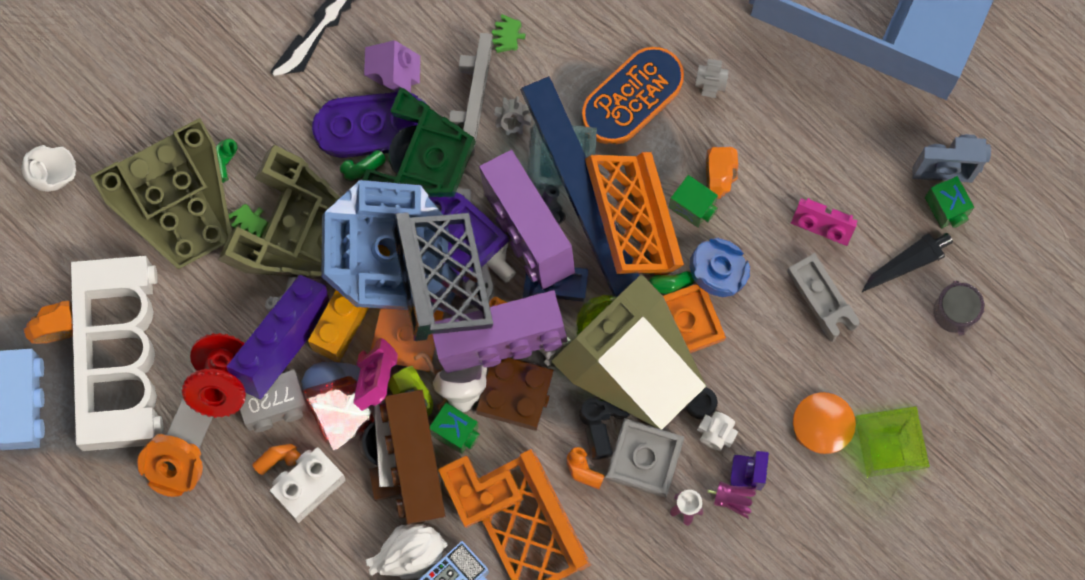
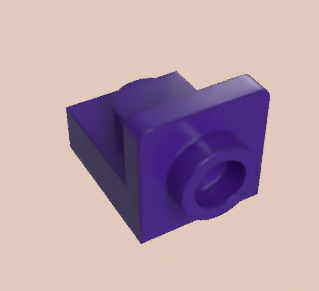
[730,451,769,491]

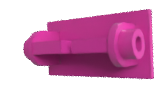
[791,198,858,246]

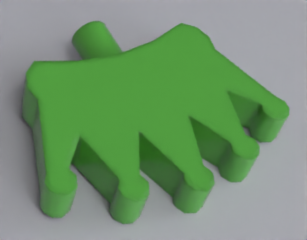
[492,14,526,53]
[228,204,268,238]

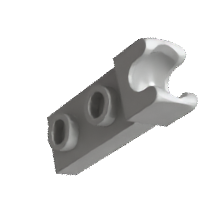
[787,253,860,342]

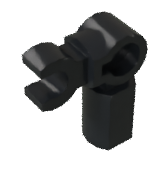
[579,398,631,461]

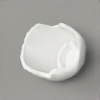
[21,145,76,192]

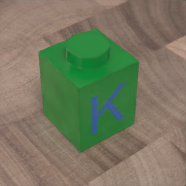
[668,175,718,228]
[924,176,975,229]
[430,402,480,454]

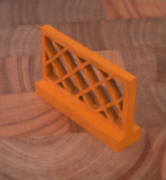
[585,152,684,275]
[479,449,592,580]

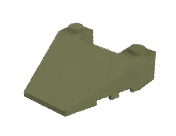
[218,145,341,279]

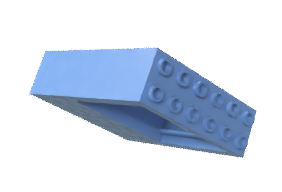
[749,0,993,100]

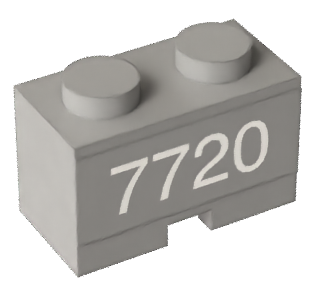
[240,370,309,432]

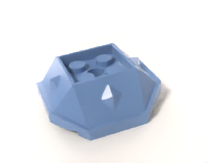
[322,180,448,310]

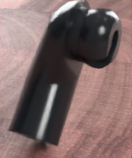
[541,185,566,225]

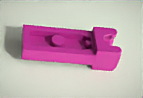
[353,338,398,411]

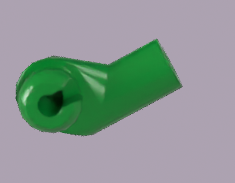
[216,138,238,183]
[340,150,386,181]

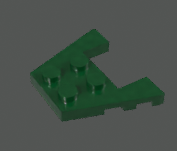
[363,87,476,197]

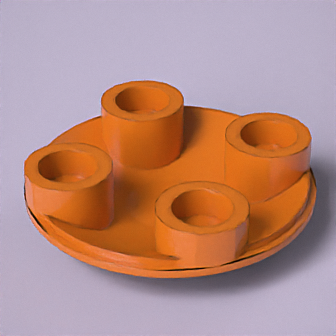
[793,392,856,454]

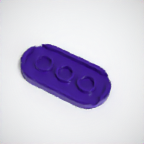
[312,92,427,158]

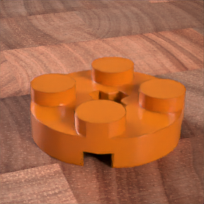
[137,434,203,497]

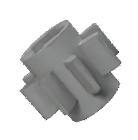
[695,59,729,98]
[494,96,531,135]

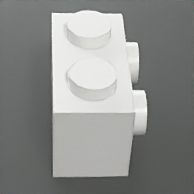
[270,447,346,523]

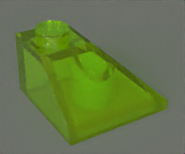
[855,406,930,478]

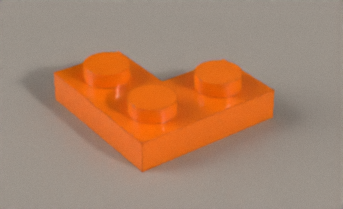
[438,455,524,528]

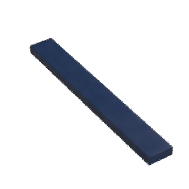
[520,76,640,299]

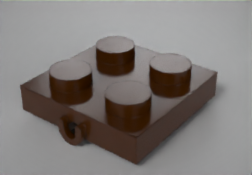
[476,358,554,431]

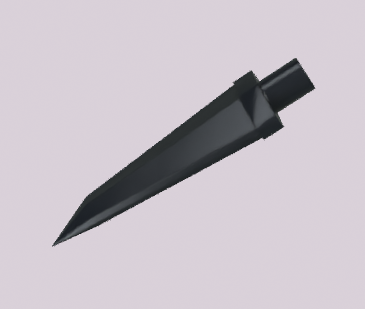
[861,233,953,293]

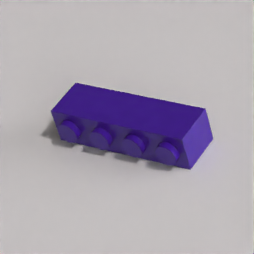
[226,275,330,400]

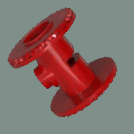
[182,333,246,418]

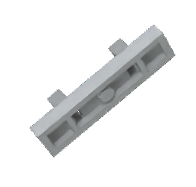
[449,33,493,156]

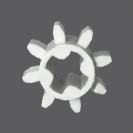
[697,411,738,451]

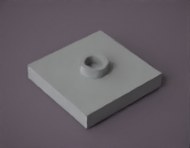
[605,418,684,498]

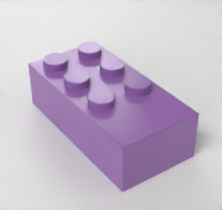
[479,150,575,290]
[433,290,568,374]

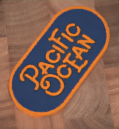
[582,47,684,144]

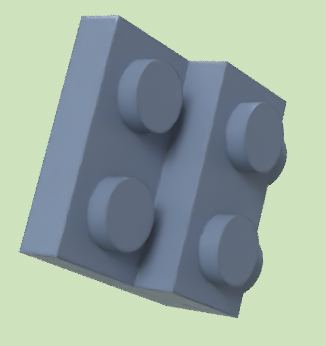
[912,134,991,182]

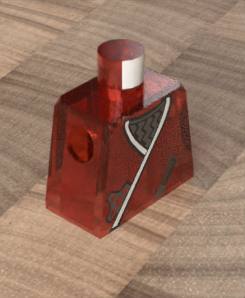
[302,376,375,451]

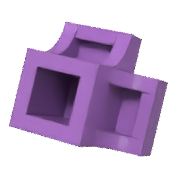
[364,40,420,93]

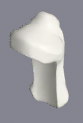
[433,308,487,412]

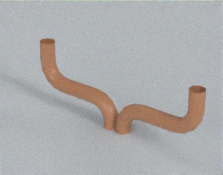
[413,353,448,409]

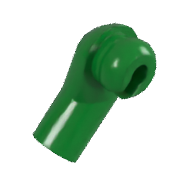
[648,271,694,295]

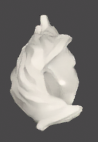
[366,523,447,579]

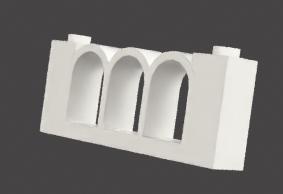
[71,256,163,451]

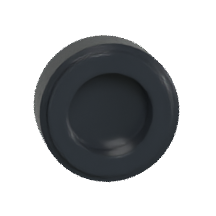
[686,387,718,419]

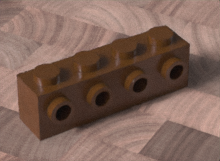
[379,390,446,524]

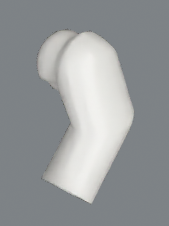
[487,243,516,283]

